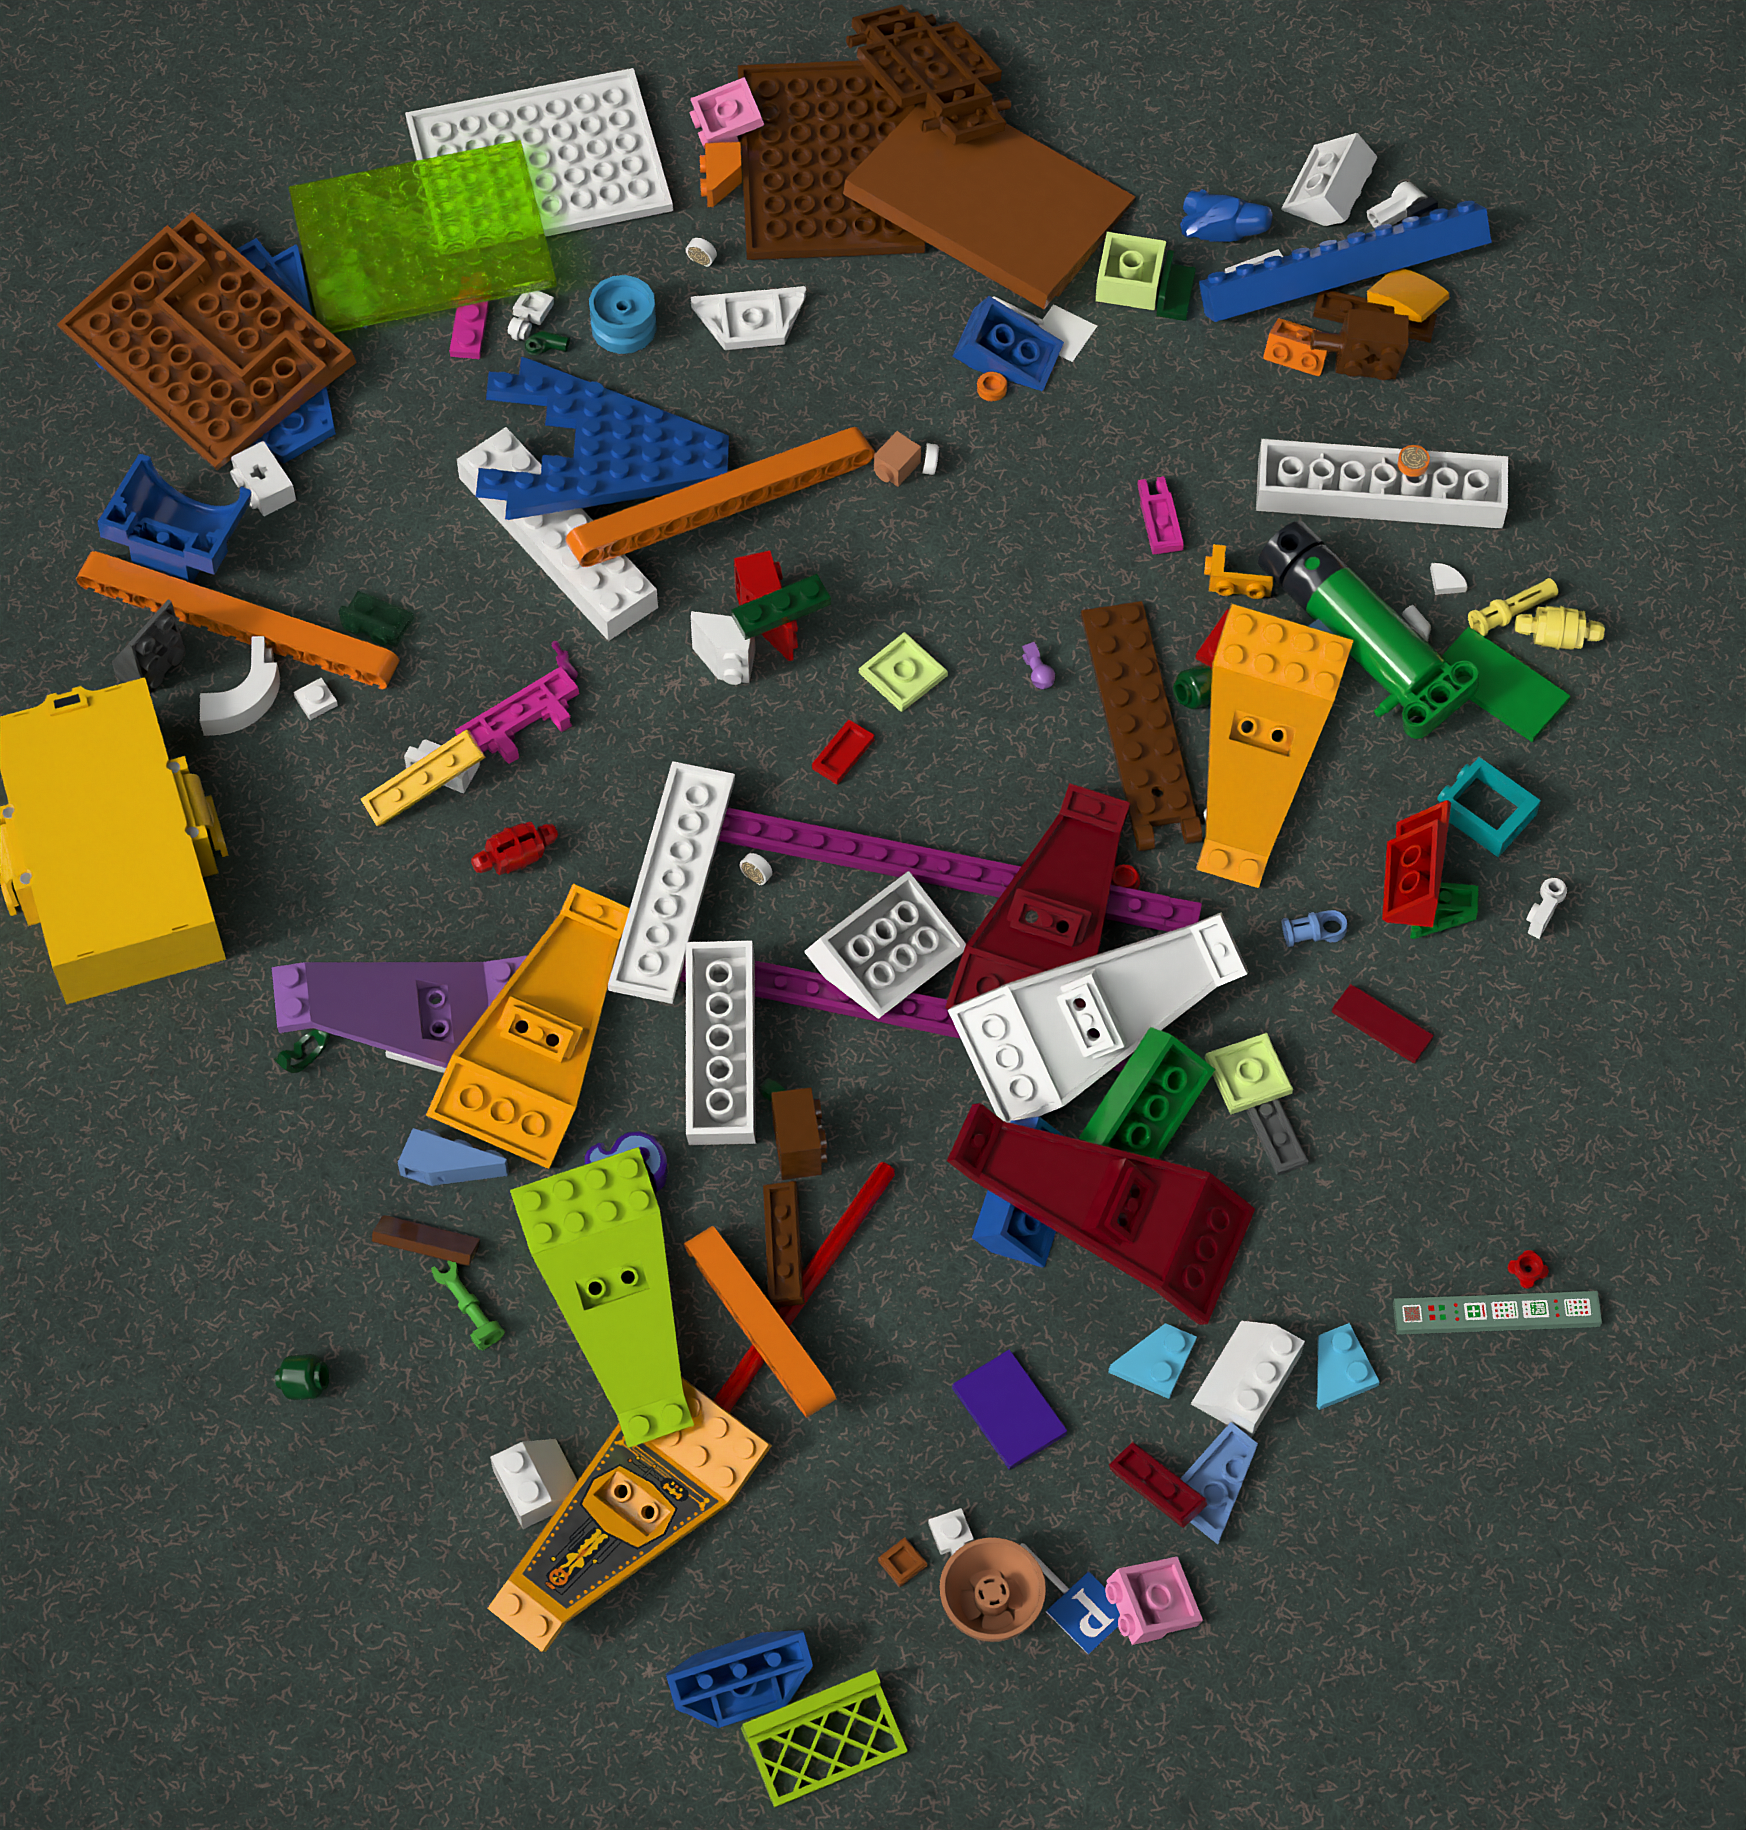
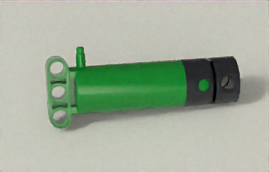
[1258,521,1479,739]

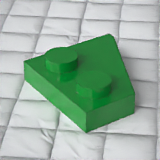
[1410,882,1478,939]

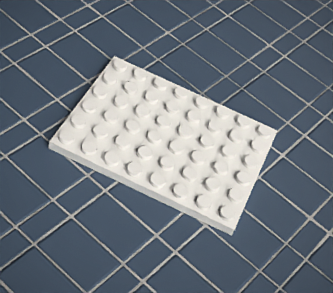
[405,68,673,257]

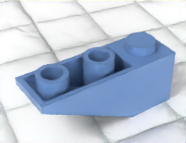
[398,1128,509,1186]

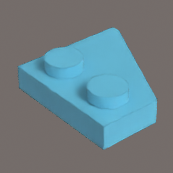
[1108,1323,1197,1399]
[1317,1323,1380,1410]

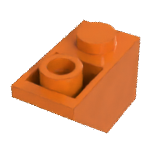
[700,142,742,207]

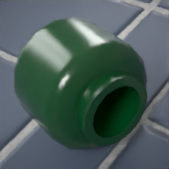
[1173,664,1212,710]
[275,1354,329,1400]

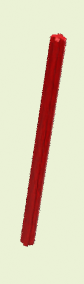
[713,1162,895,1412]

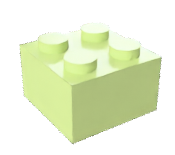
[1095,232,1166,310]

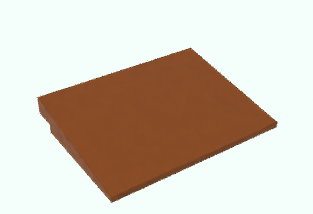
[843,101,1136,309]
[57,212,357,470]

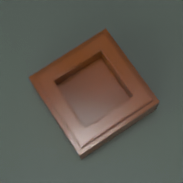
[878,1537,927,1587]

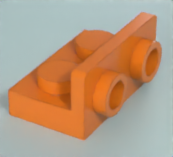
[1263,318,1330,376]

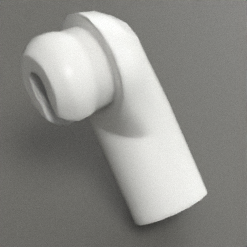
[1402,605,1431,642]

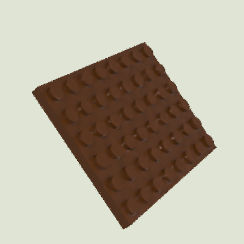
[737,60,925,260]

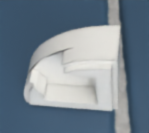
[1430,563,1467,595]

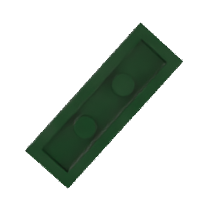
[731,574,831,640]

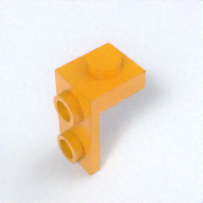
[1204,544,1273,599]

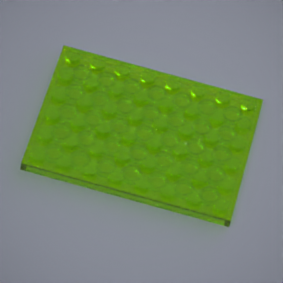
[288,140,557,333]

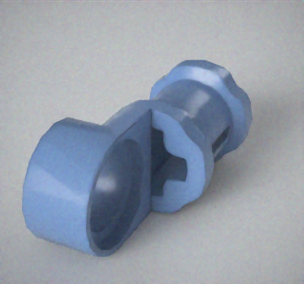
[1281,910,1347,947]

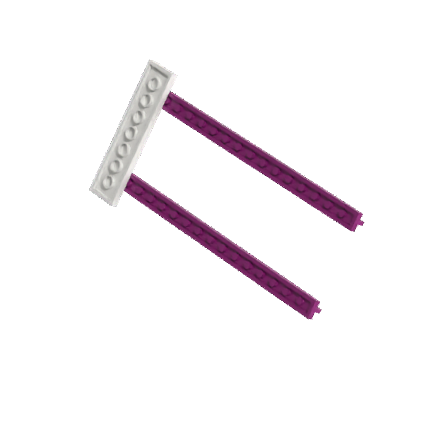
[608,761,1202,1072]

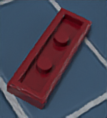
[1332,984,1434,1064]
[1109,1442,1208,1528]

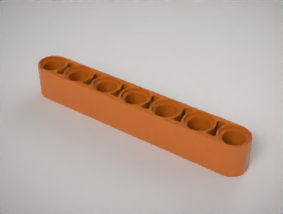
[684,1226,836,1418]

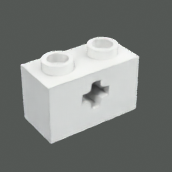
[230,441,296,516]

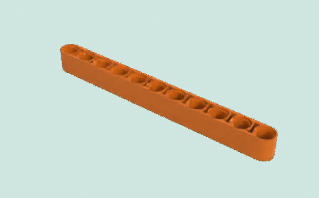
[565,427,875,567]
[76,551,400,689]

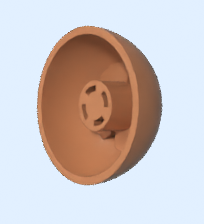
[940,1538,1046,1642]

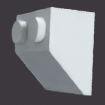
[691,611,755,685]
[490,1439,577,1529]

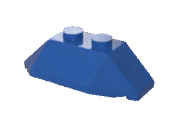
[666,1630,813,1728]

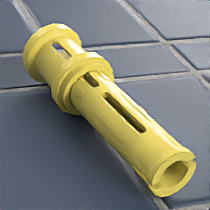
[1468,578,1558,636]

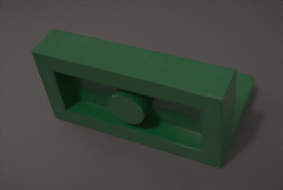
[1156,250,1196,321]

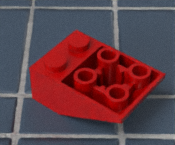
[734,551,798,661]

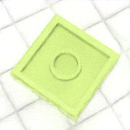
[859,632,948,712]
[1205,1033,1293,1114]

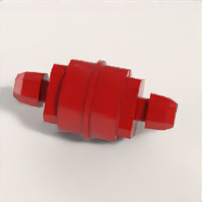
[471,821,558,875]

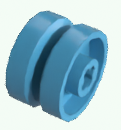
[589,275,657,354]

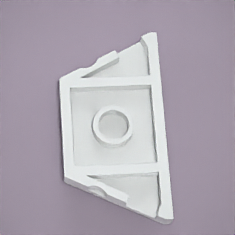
[691,286,806,350]

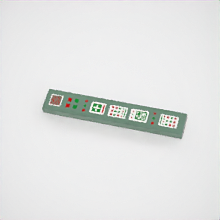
[1393,1291,1602,1335]

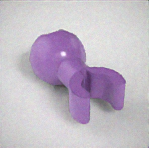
[1022,642,1055,689]

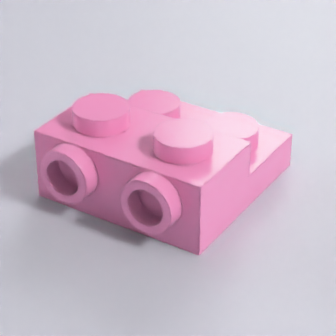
[689,77,764,149]
[1105,1557,1203,1645]

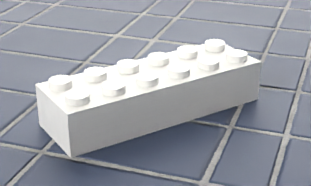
[686,941,756,1145]

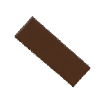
[372,1215,480,1265]

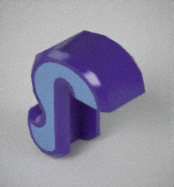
[585,1131,668,1192]

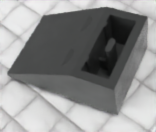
[112,600,185,691]

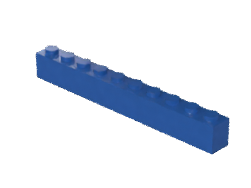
[1199,201,1492,322]

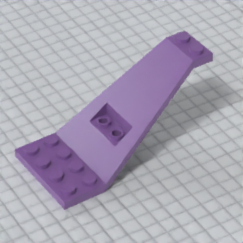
[272,955,559,1068]

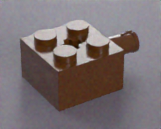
[1310,308,1409,380]

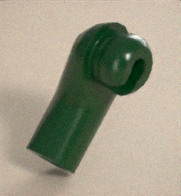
[525,331,570,355]

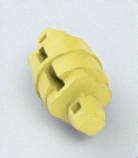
[1515,606,1605,650]

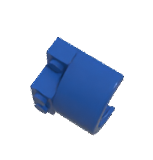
[98,454,252,583]

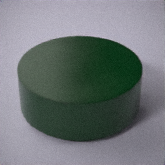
[758,1077,786,1102]

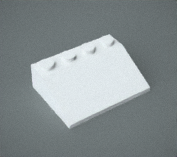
[804,871,966,1019]

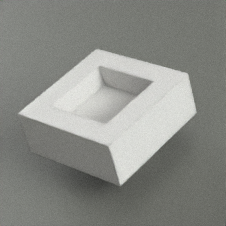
[294,678,338,720]

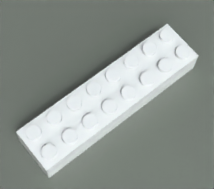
[457,427,658,641]
[1256,439,1508,528]

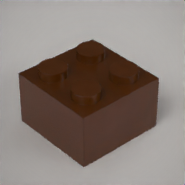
[771,1087,827,1180]

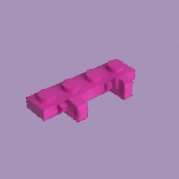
[455,666,579,764]

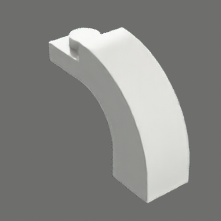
[200,636,280,736]

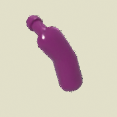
[551,641,578,680]

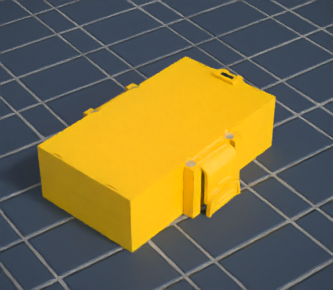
[0,677,229,1005]

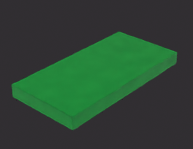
[1442,626,1570,742]

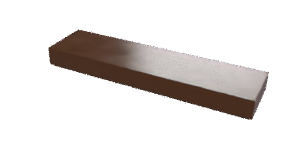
[1313,290,1437,343]
[763,1181,805,1308]

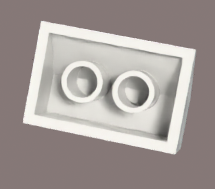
[1281,133,1377,226]
[1191,1321,1305,1438]

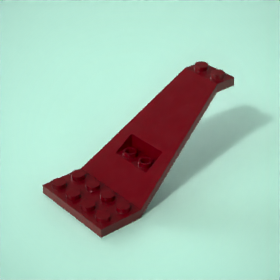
[945,783,1131,1010]
[947,1103,1255,1325]

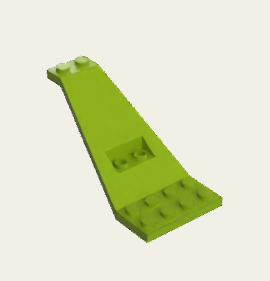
[510,1147,694,1448]

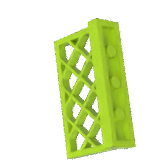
[741,1669,908,1808]

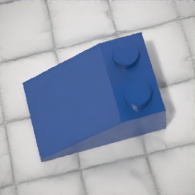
[952,296,1064,391]

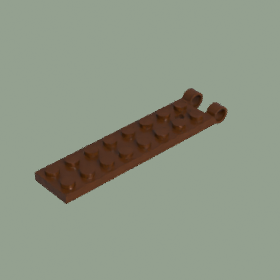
[1081,601,1202,852]

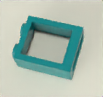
[1437,757,1541,857]

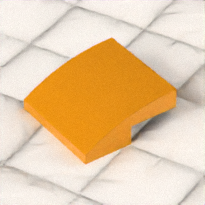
[1367,268,1449,323]

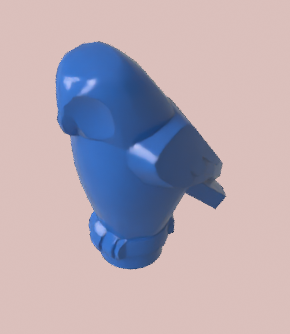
[1180,189,1273,242]

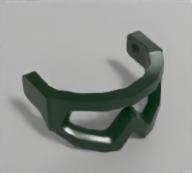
[274,1028,330,1073]

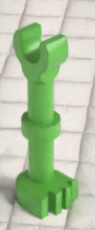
[431,1261,505,1351]

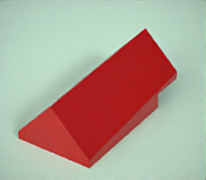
[1382,800,1451,927]

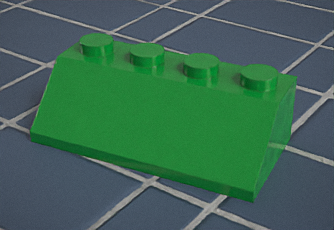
[1079,1027,1216,1159]

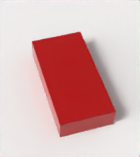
[812,719,875,785]

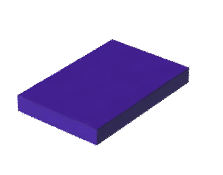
[952,1349,1067,1470]

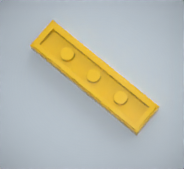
[361,729,486,826]

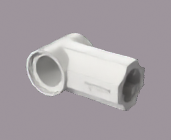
[1367,181,1428,228]

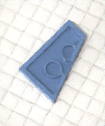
[1180,1422,1258,1545]

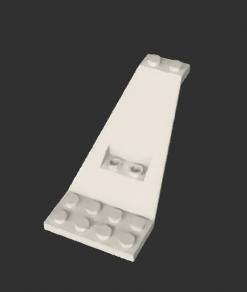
[948,912,1249,1123]

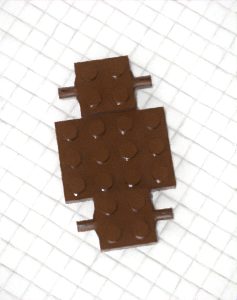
[846,4,1011,145]

